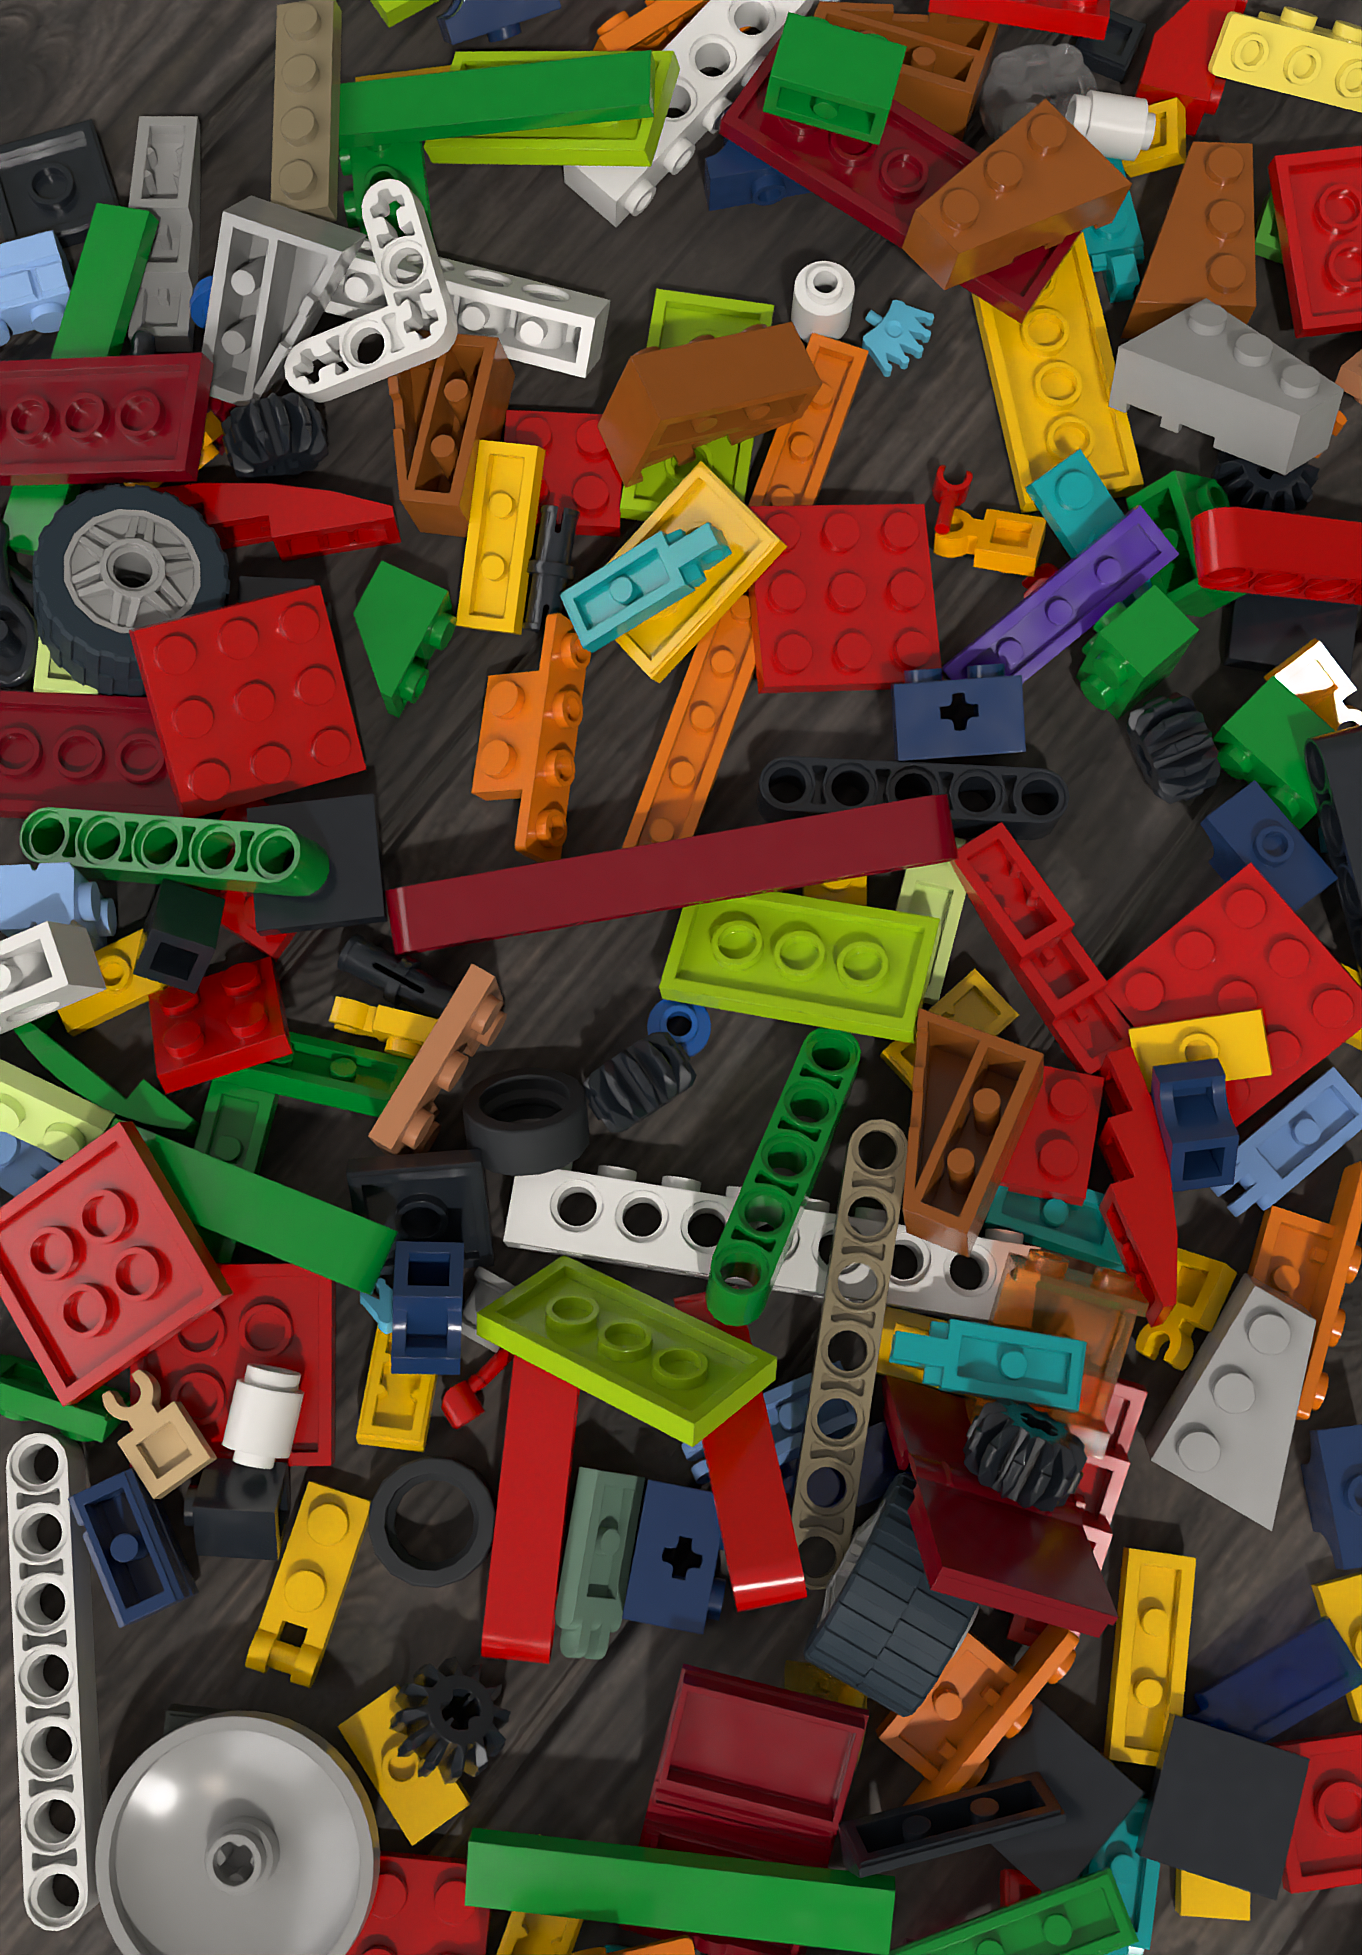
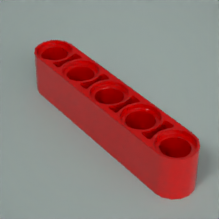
[1190,507,1362,605]
[673,1285,807,1612]
[481,1355,580,1664]

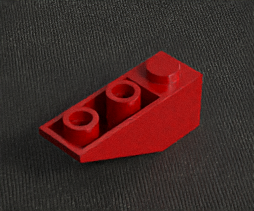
[1134,0,1248,136]

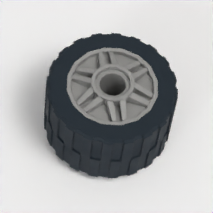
[32,484,230,697]
[803,1472,981,1717]

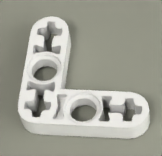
[284,179,458,403]

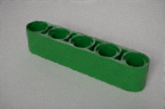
[20,807,329,897]
[705,1027,861,1327]
[108,1118,398,1295]

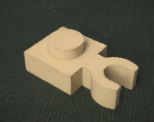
[102,1369,217,1499]

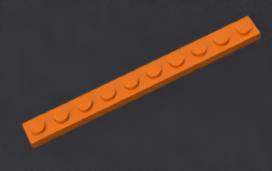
[622,333,869,849]

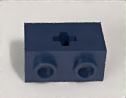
[891,663,1026,761]
[622,1479,726,1635]

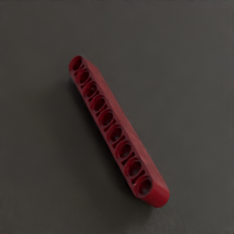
[385,794,959,955]

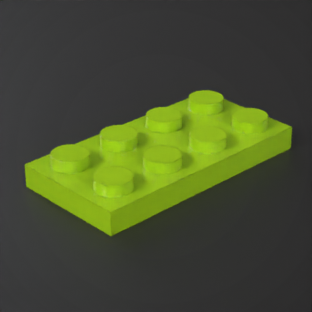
[424,51,680,167]
[620,289,774,521]
[659,892,941,1044]
[476,1255,777,1447]

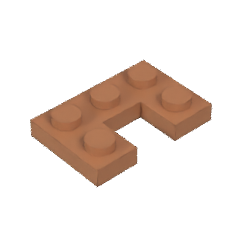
[368,964,507,1156]

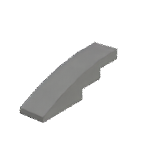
[128,116,201,352]

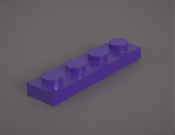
[942,505,1179,706]

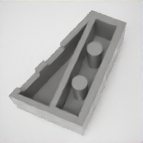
[202,195,367,406]
[1108,298,1344,475]
[1144,1273,1316,1531]

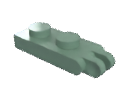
[555,1467,645,1660]

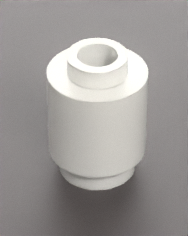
[1065,90,1156,161]
[791,261,855,343]
[222,1363,304,1469]

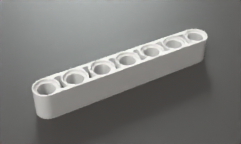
[6,1433,103,1931]

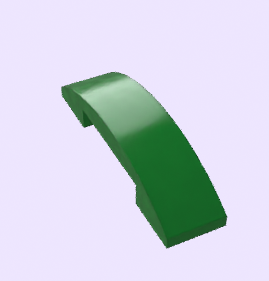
[13,1010,200,1138]

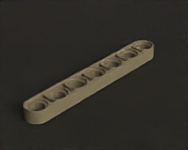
[790,1119,908,1590]

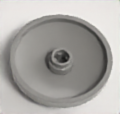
[95,1710,380,1955]

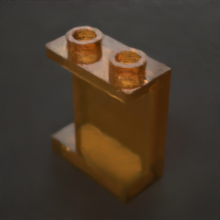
[964,1249,1149,1460]

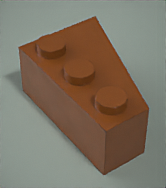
[814,1,1000,142]
[902,98,1132,290]
[1121,142,1256,339]
[597,322,822,488]
[388,330,515,538]
[902,1008,1044,1258]

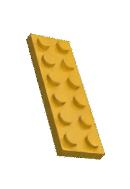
[971,232,1144,514]

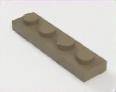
[271,0,342,222]

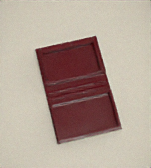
[881,1374,1119,1638]
[619,1663,869,1955]

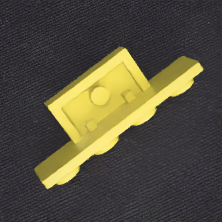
[1208,6,1362,113]

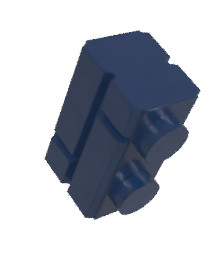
[67,1468,199,1628]

